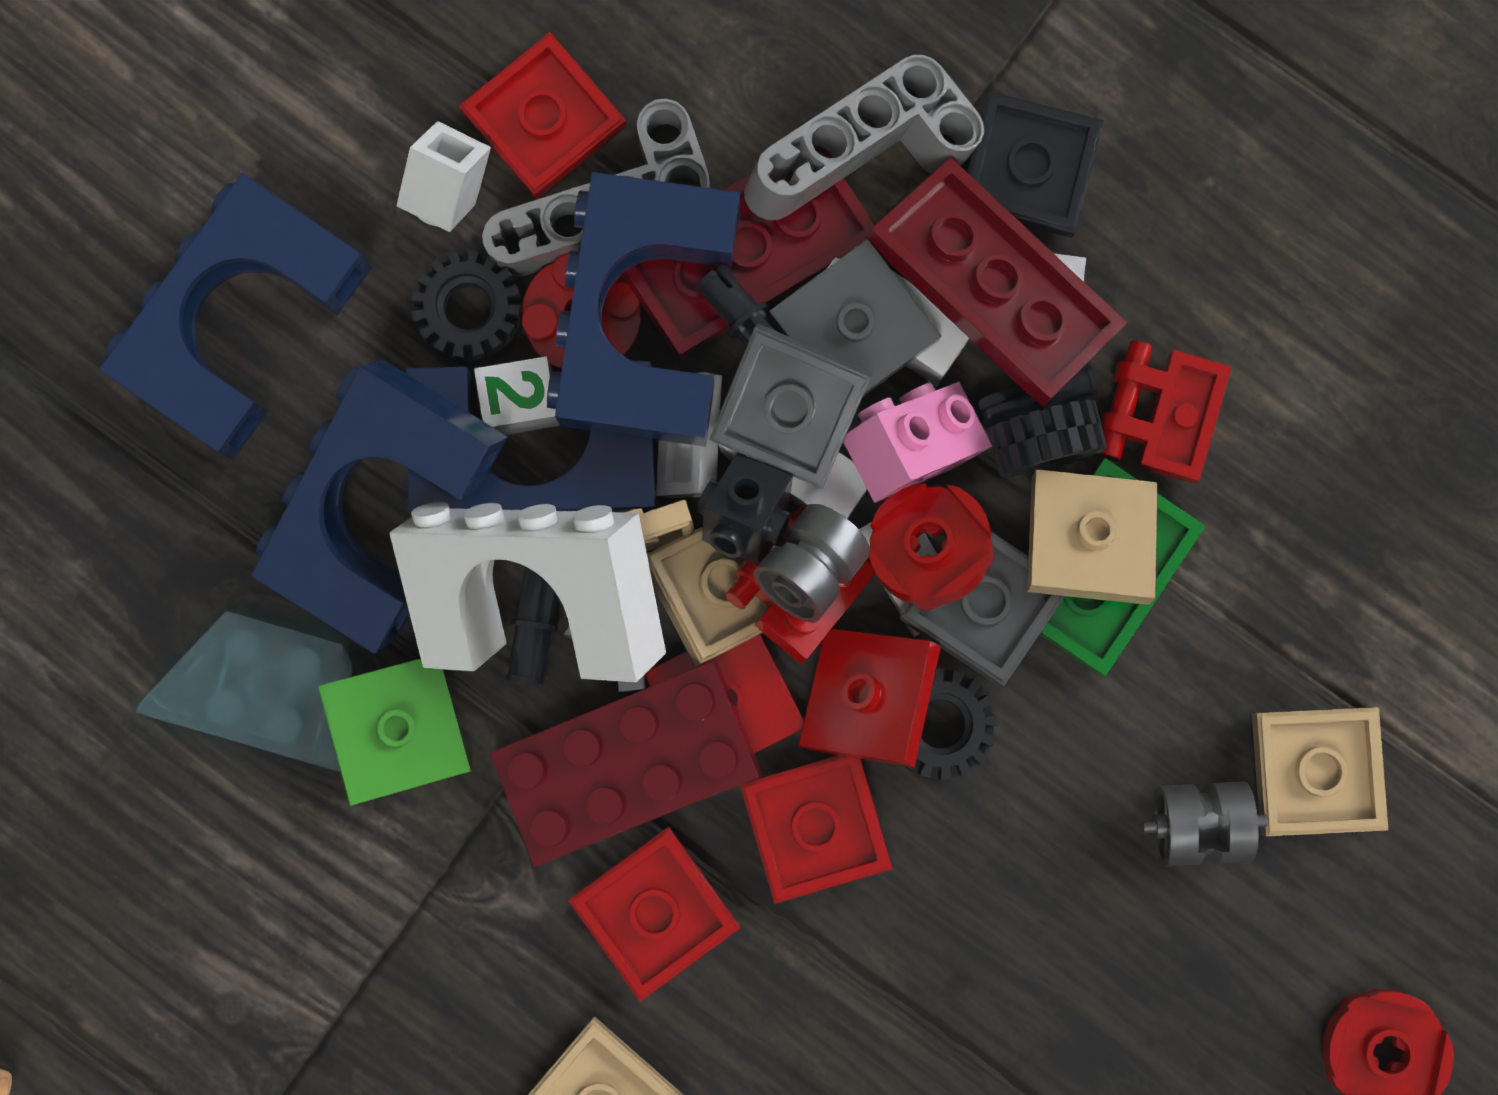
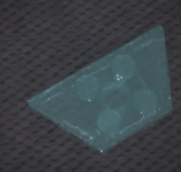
[136,611,352,772]

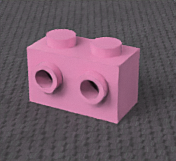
[843,382,992,503]

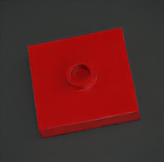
[459,32,627,200]
[799,629,941,768]
[645,634,804,753]
[740,755,893,904]
[568,827,740,1002]

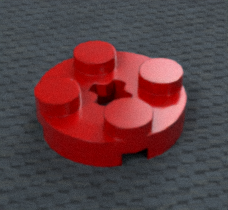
[522,253,642,372]
[869,483,995,610]
[1322,989,1454,1095]

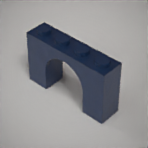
[547,172,740,447]
[99,173,372,460]
[251,359,508,654]
[406,361,657,516]

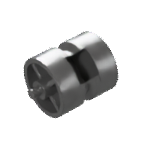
[1142,781,1268,866]

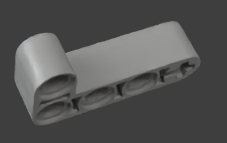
[744,55,984,220]
[482,99,710,277]

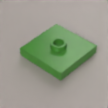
[317,659,471,806]

